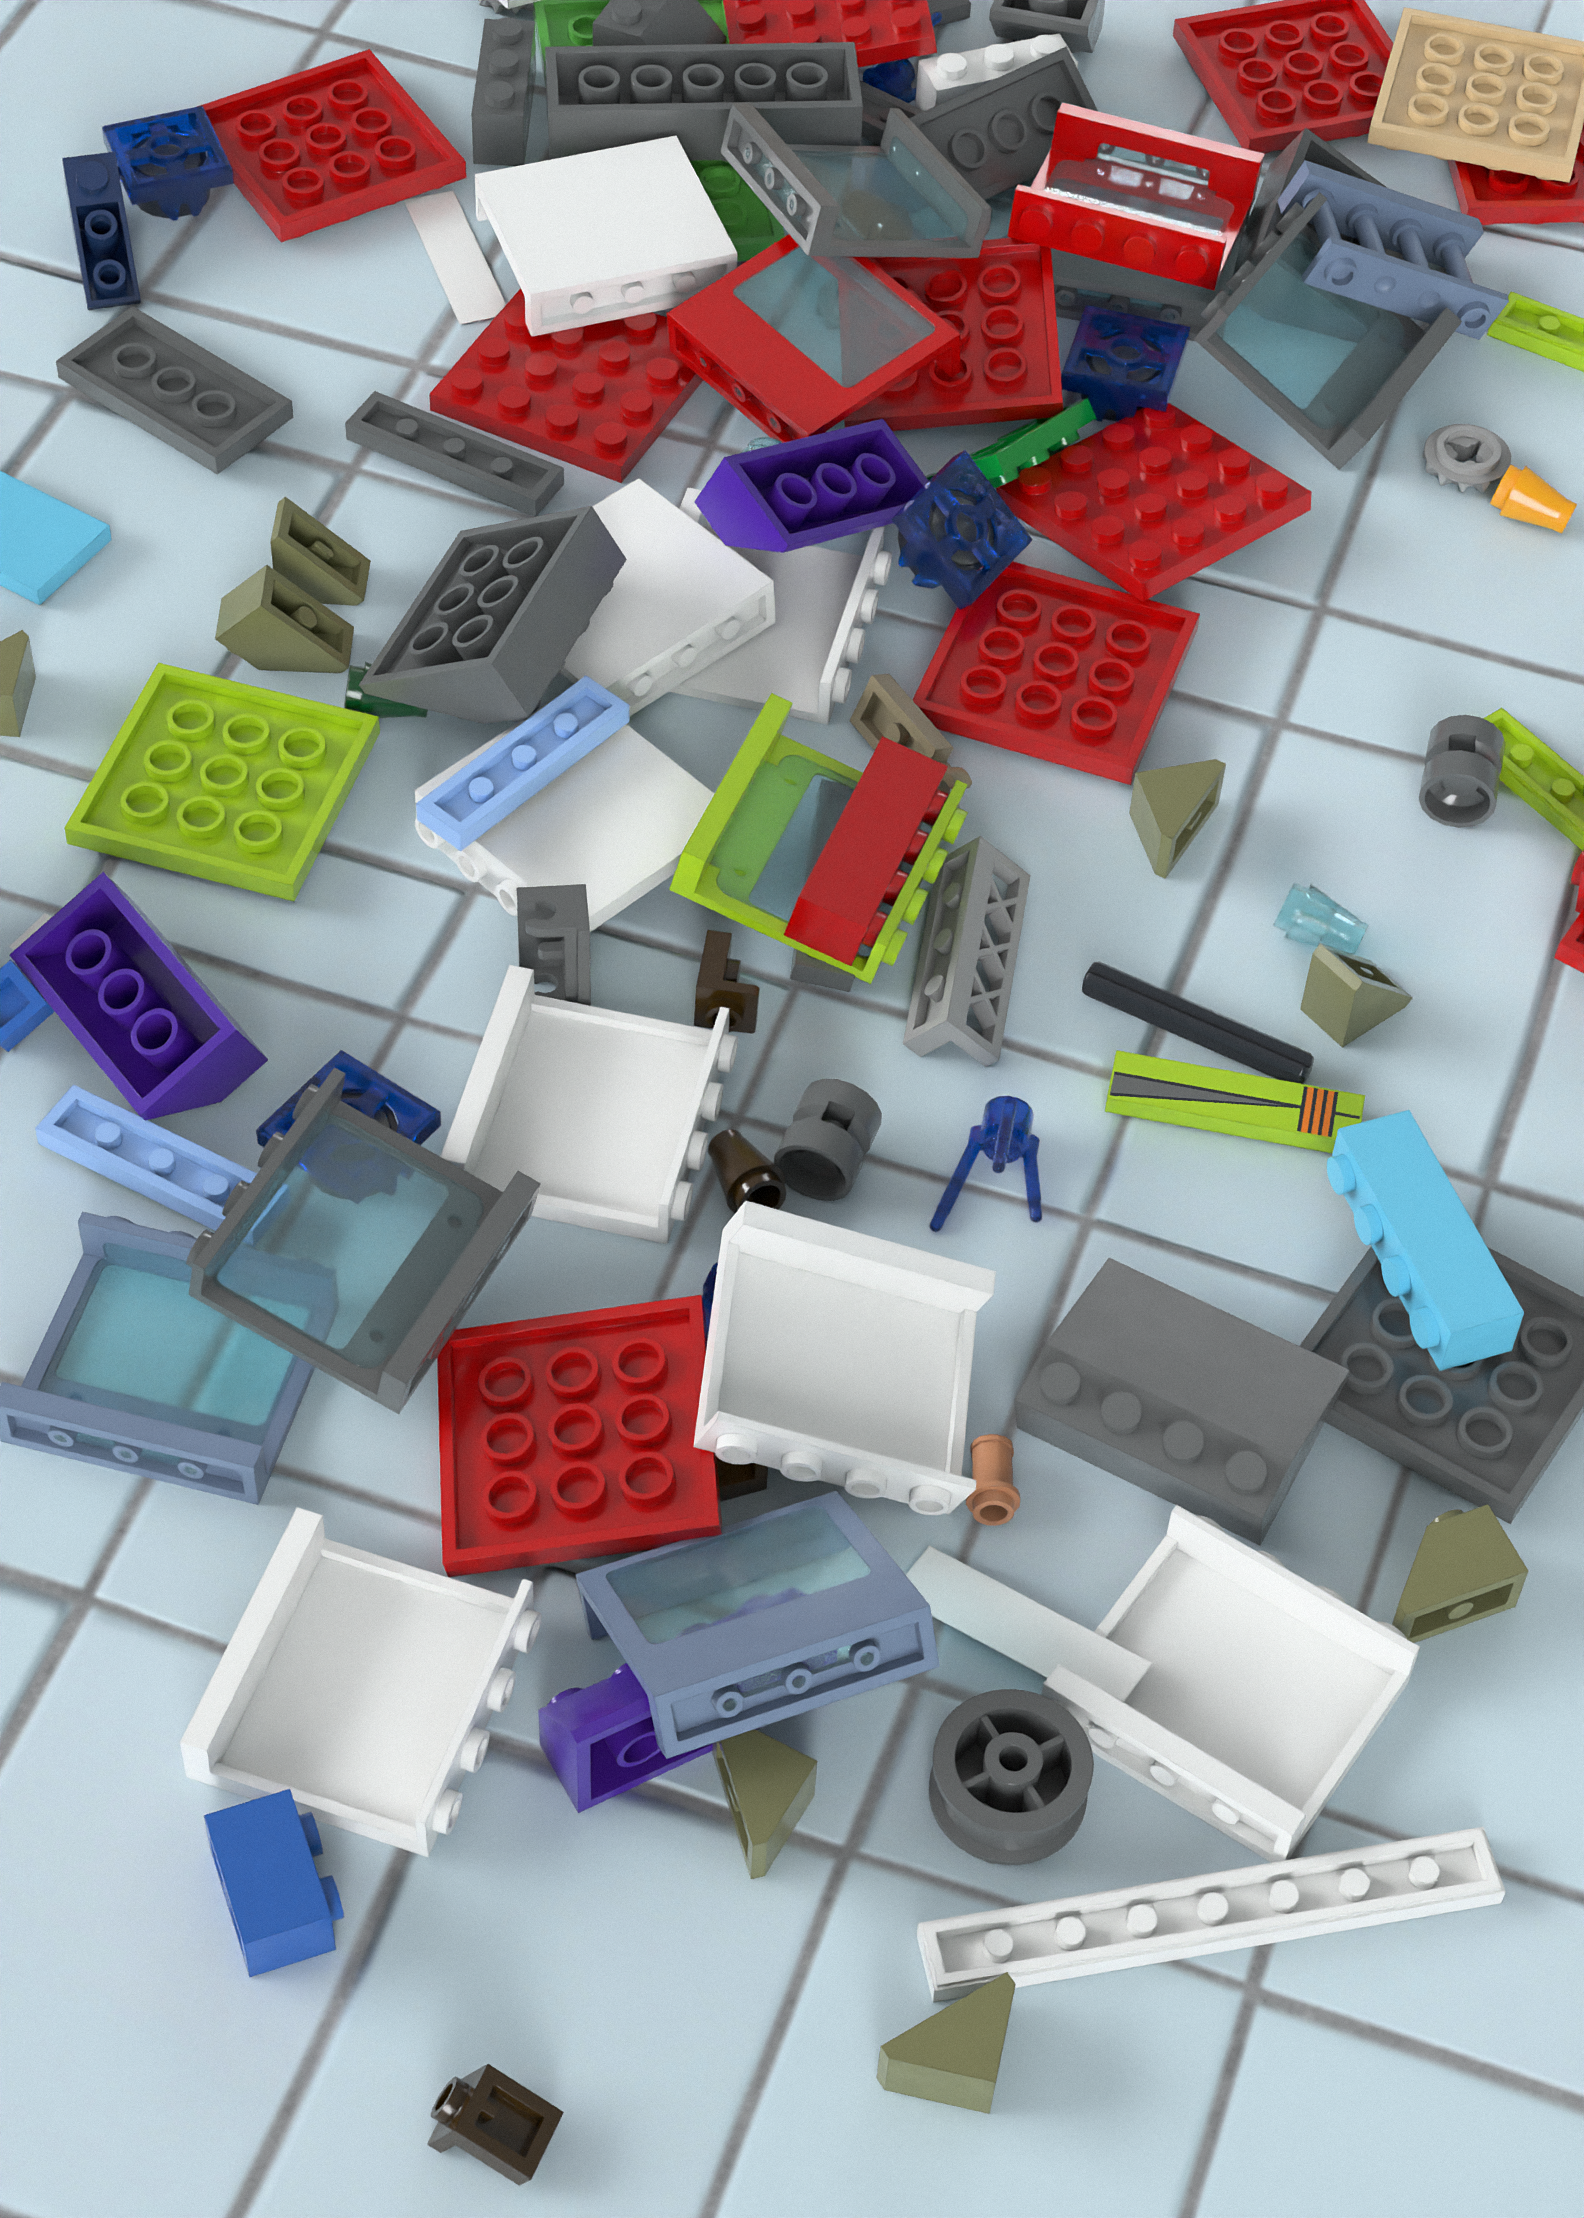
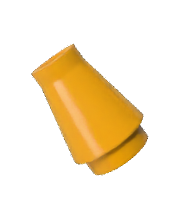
[1490,464,1577,534]

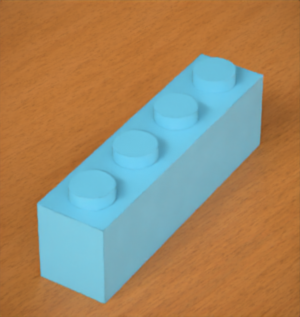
[1327,1110,1524,1371]

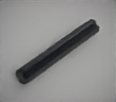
[1082,961,1314,1084]

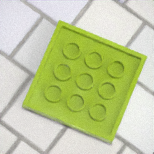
[64,663,380,902]

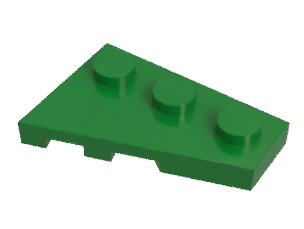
[926,398,1096,494]

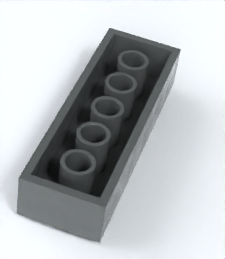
[545,42,863,162]

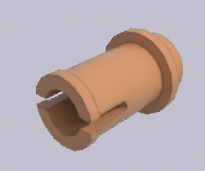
[966,1434,1021,1526]

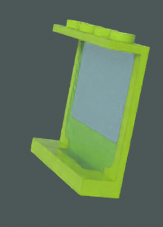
[669,693,968,984]

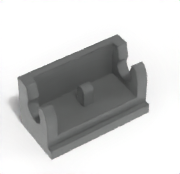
[516,884,591,1006]

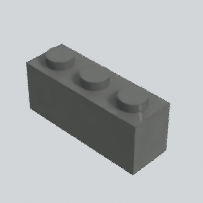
[471,18,536,166]

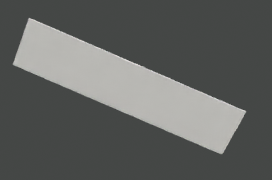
[404,190,506,325]
[906,1545,1153,1702]

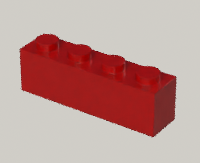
[784,736,949,966]

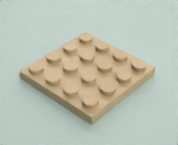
[1367,7,1584,183]

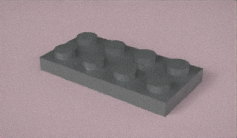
[909,46,1098,201]
[56,306,293,475]

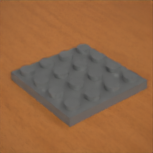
[1300,1246,1584,1524]

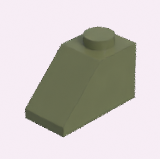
[215,565,354,673]
[1392,1504,1528,1643]

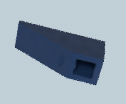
[62,152,141,310]

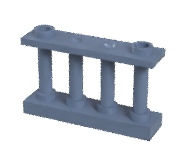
[1277,160,1509,340]

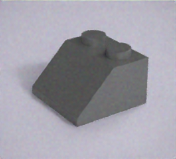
[593,0,726,46]
[989,0,1105,53]

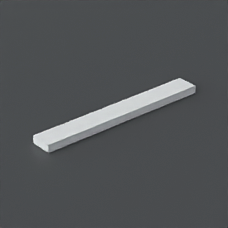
[917,1827,1506,2002]

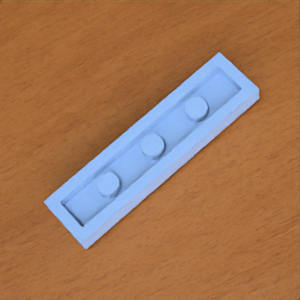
[416,675,630,851]
[35,1084,290,1249]

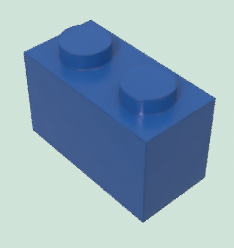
[204,1789,344,1978]

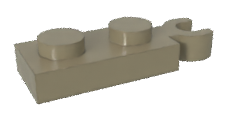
[849,674,972,808]

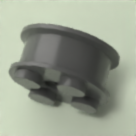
[928,1689,1094,1865]

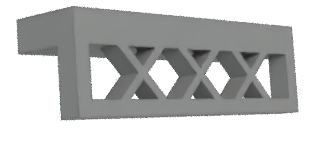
[903,836,1031,1067]

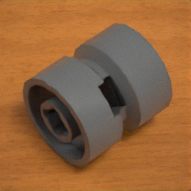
[1419,715,1505,828]
[774,1079,882,1201]

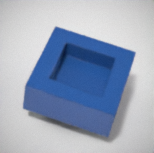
[0,960,55,1052]

